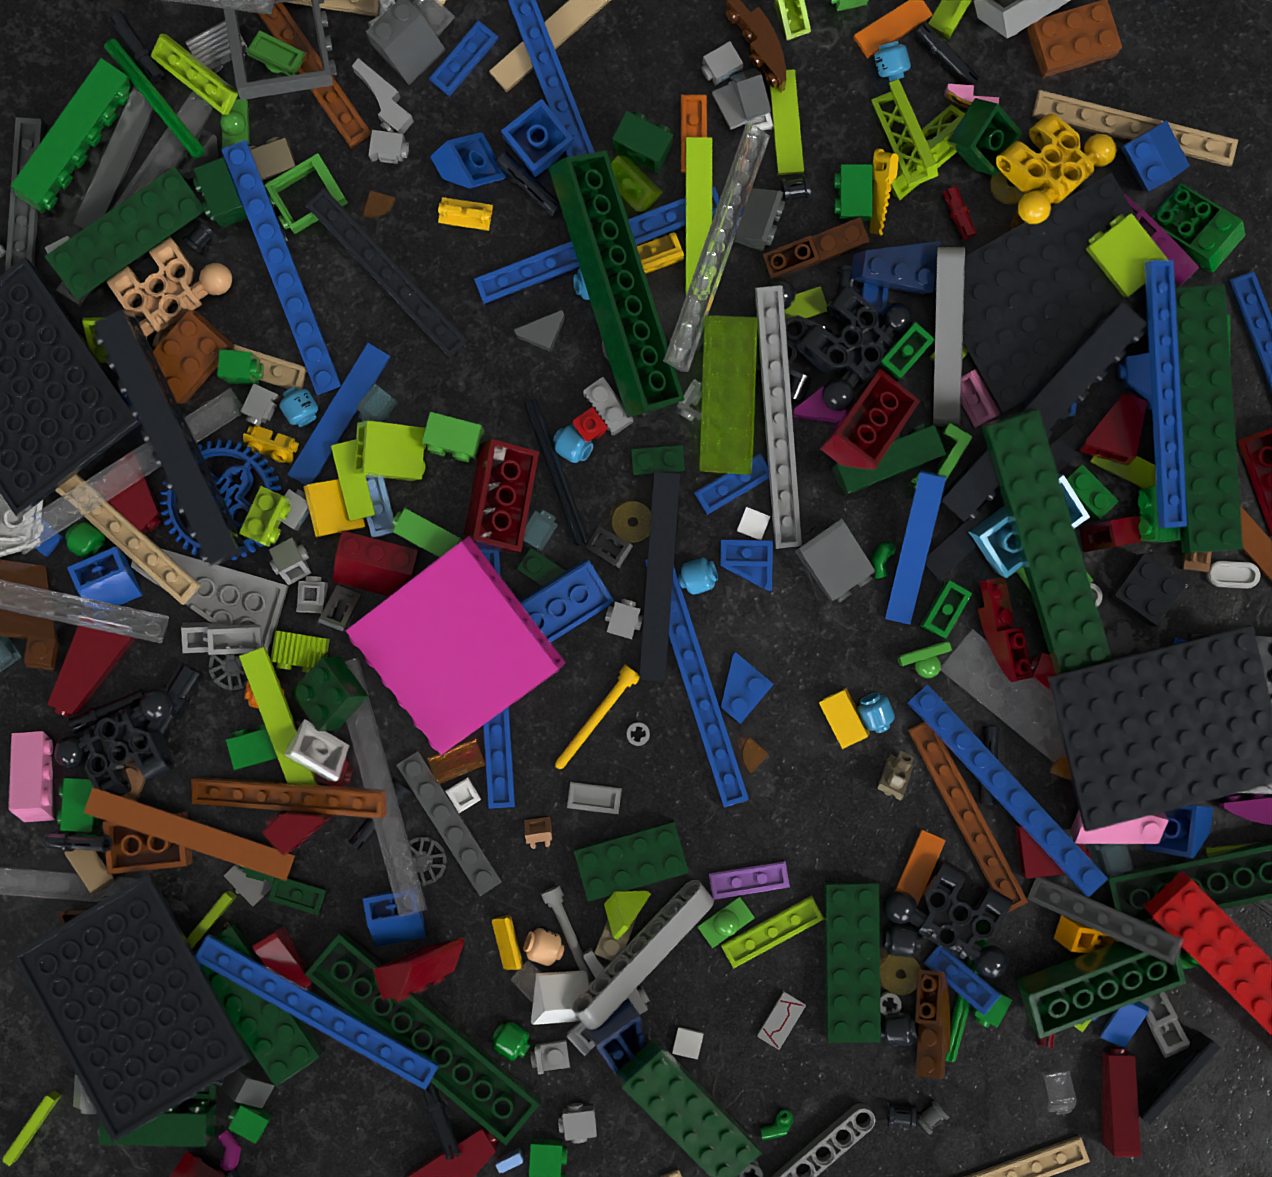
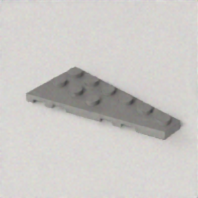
[131,549,289,654]

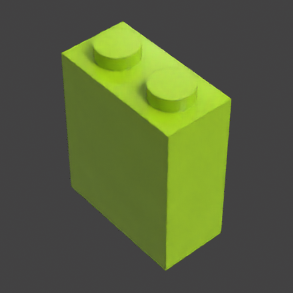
[1086,213,1168,298]
[354,421,426,481]

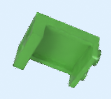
[911,423,972,489]

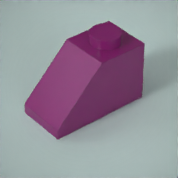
[792,387,846,423]

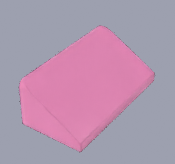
[961,369,1001,428]

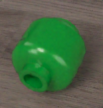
[65,522,106,560]
[491,1022,531,1061]

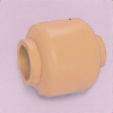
[523,928,564,966]

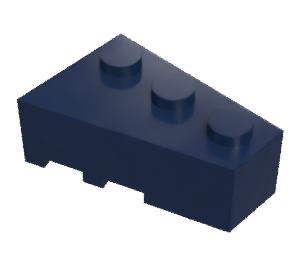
[850,241,941,295]
[585,998,645,1073]

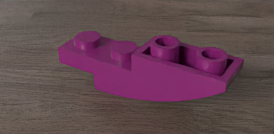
[1124,194,1199,286]
[1216,793,1272,825]

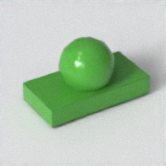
[247,30,306,76]
[220,99,250,148]
[897,641,952,679]
[697,896,755,948]

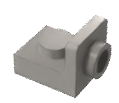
[531,1040,570,1074]

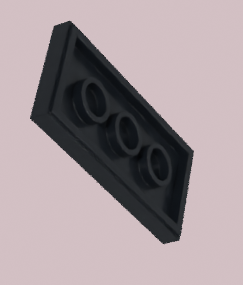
[1138,1032,1221,1125]

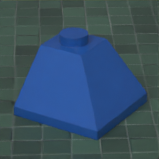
[430,132,507,189]
[1118,353,1152,410]
[1145,804,1213,858]

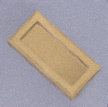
[64,850,115,895]

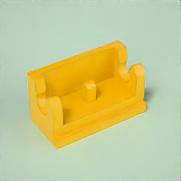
[637,232,684,274]
[819,687,870,749]

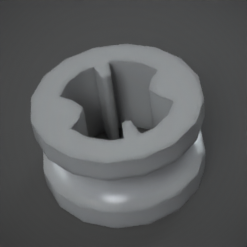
[627,722,650,746]
[880,991,901,1015]

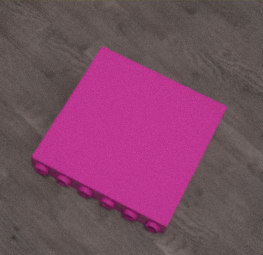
[346,536,566,755]

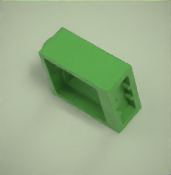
[265,153,348,234]
[391,509,462,558]

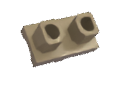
[877,751,914,801]

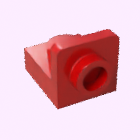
[572,407,608,442]

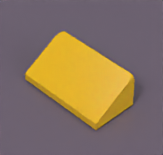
[492,915,523,970]

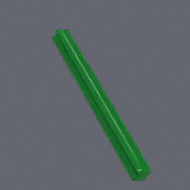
[104,38,205,159]
[945,919,989,1062]

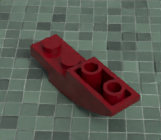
[978,577,1033,682]

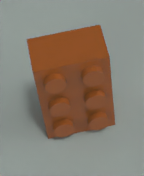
[1027,0,1122,78]
[153,310,235,404]
[103,811,193,874]

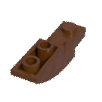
[725,0,786,92]
[763,217,870,279]
[915,970,950,1079]

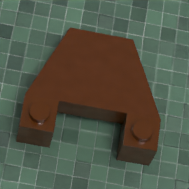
[0,560,59,671]

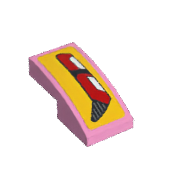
[944,84,999,109]

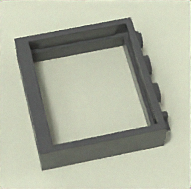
[222,0,337,100]

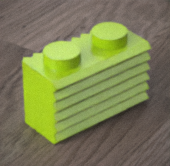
[271,631,330,673]

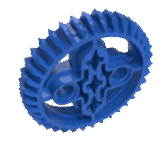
[160,440,282,560]

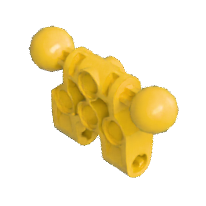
[996,113,1117,224]

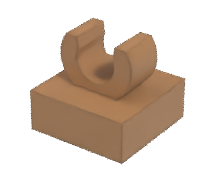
[1181,551,1212,573]
[524,817,552,849]

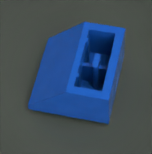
[67,547,143,616]
[363,886,427,947]

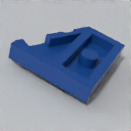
[720,540,773,591]
[720,652,774,724]

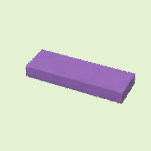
[709,861,790,900]

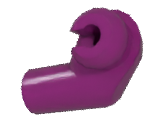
[217,1129,241,1171]

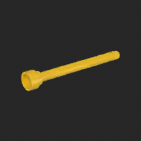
[555,664,640,769]

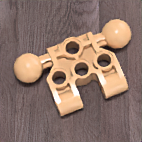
[106,236,232,338]

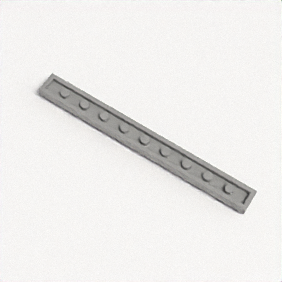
[755,286,802,549]

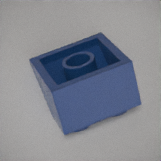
[501,99,574,178]
[1119,120,1190,192]

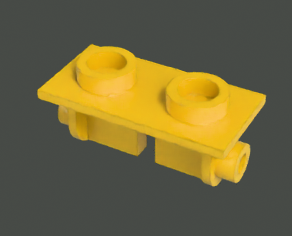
[438,197,493,231]
[243,425,299,464]

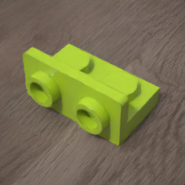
[239,486,292,547]

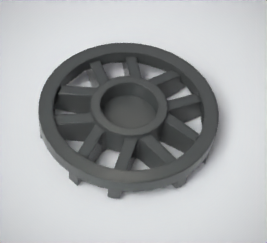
[209,653,248,690]
[398,836,447,886]

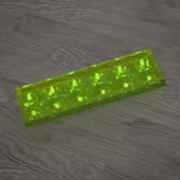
[700,315,758,475]

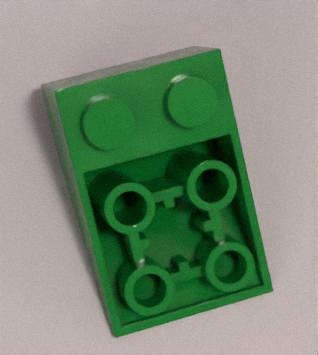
[1151,183,1246,273]

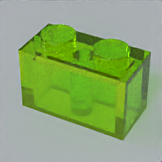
[611,156,663,211]

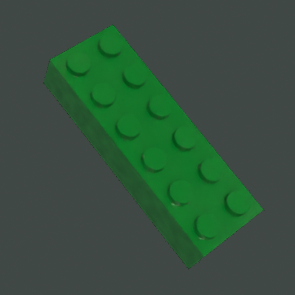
[11,58,131,214]

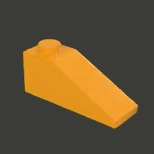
[1054,915,1119,953]

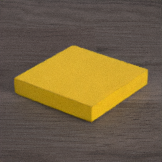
[304,479,366,537]

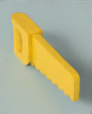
[869,149,899,235]

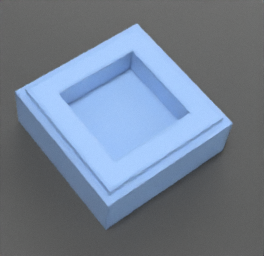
[496,1147,524,1173]

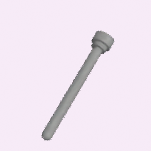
[541,885,595,985]

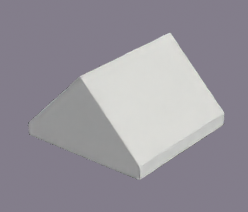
[283,719,349,781]
[531,970,589,1025]

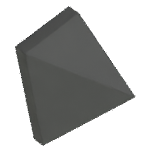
[175,128,219,179]

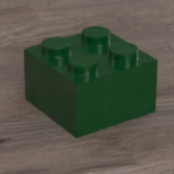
[948,98,1023,176]
[612,111,673,174]
[193,158,248,228]
[291,657,369,731]

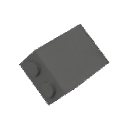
[366,0,445,85]
[795,519,875,602]

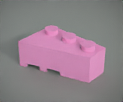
[9,731,55,822]
[1070,810,1168,844]

